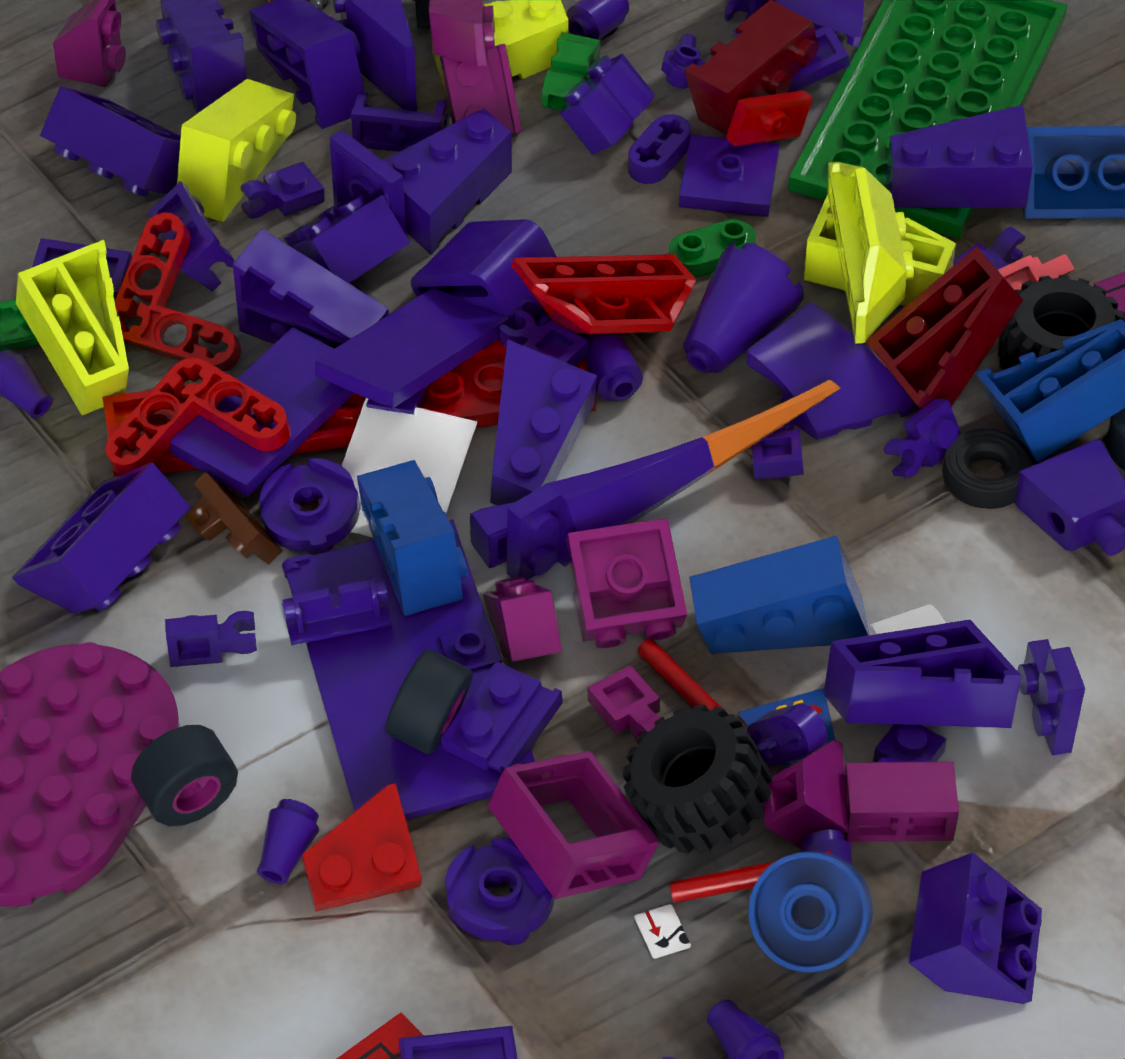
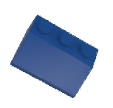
[1022,126,1125,219]

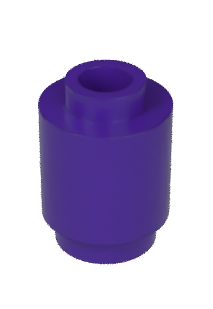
[567,0,629,40]
[585,333,643,401]

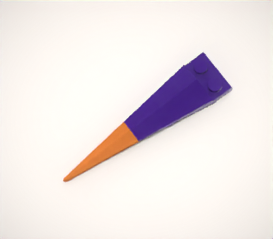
[507,380,841,581]

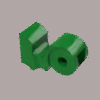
[541,32,600,111]

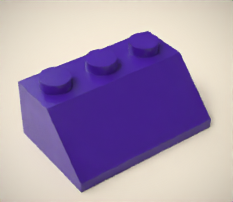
[39,86,181,197]
[12,462,190,614]

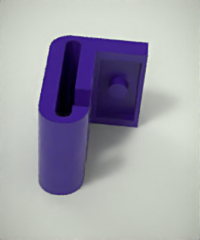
[411,219,557,330]

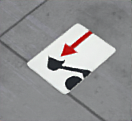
[634,904,691,959]

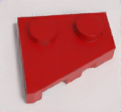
[302,783,422,912]

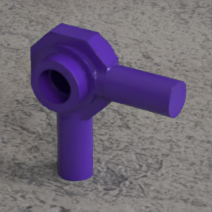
[661,34,705,89]

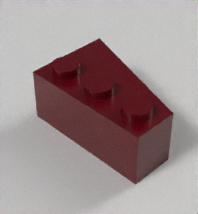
[684,0,818,135]
[866,246,1023,409]

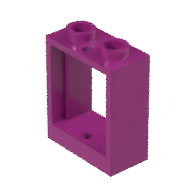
[488,751,660,899]

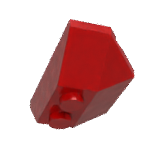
[511,254,696,334]

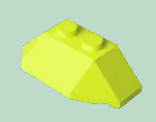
[827,162,914,344]

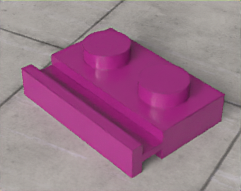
[440,44,522,134]

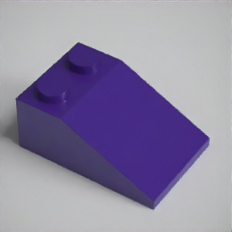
[333,0,417,111]

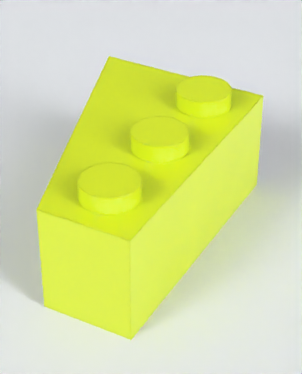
[431,0,569,99]
[177,79,296,222]
[804,194,956,306]
[16,240,129,416]

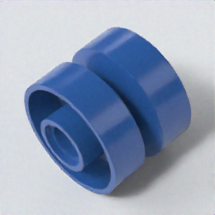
[749,852,873,973]

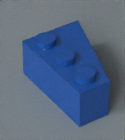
[357,460,468,616]
[689,535,870,654]

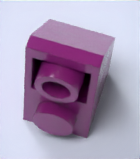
[53,0,126,87]
[429,0,495,67]
[483,577,562,662]
[764,739,849,849]

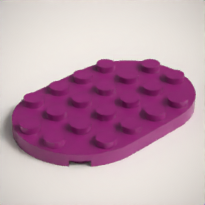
[0,642,180,907]

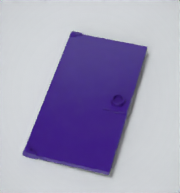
[282,519,535,820]

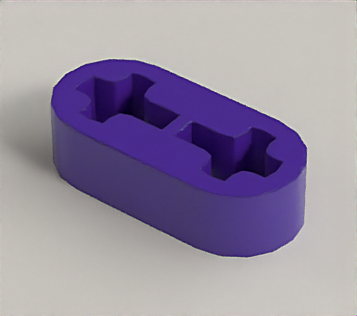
[628,114,691,184]
[747,703,827,765]

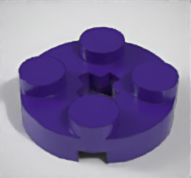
[260,458,361,555]
[445,838,555,946]

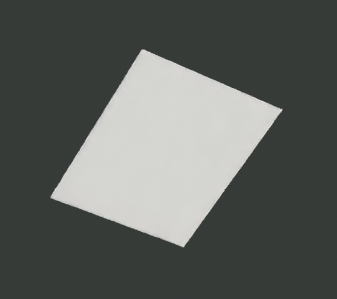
[342,398,477,538]

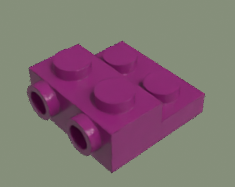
[566,518,688,648]

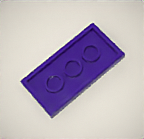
[315,288,509,409]
[169,327,354,497]

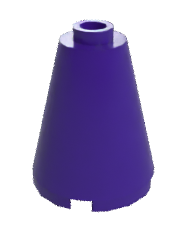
[683,242,804,373]

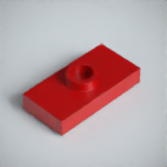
[726,90,813,147]

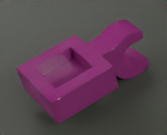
[587,665,660,745]

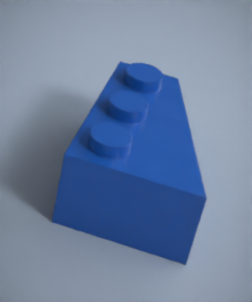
[976,319,1125,463]

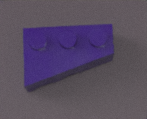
[156,0,247,114]
[249,0,367,129]
[886,105,1033,208]
[383,108,512,255]
[233,229,389,349]
[490,339,597,506]
[823,619,1021,728]

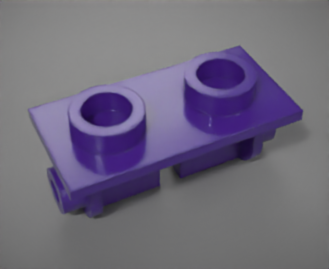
[282,576,393,646]

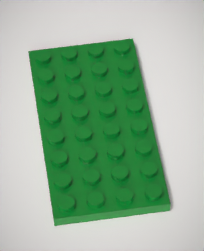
[788,0,1067,239]

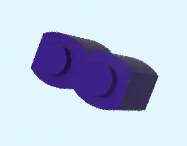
[560,53,655,155]

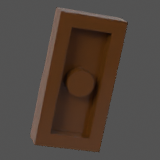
[186,472,283,565]

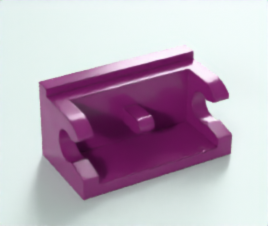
[845,762,959,842]

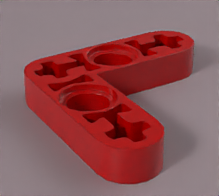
[115,212,242,371]
[105,357,291,475]

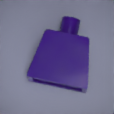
[1014,439,1125,556]

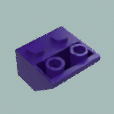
[284,194,410,283]
[909,852,1042,1004]

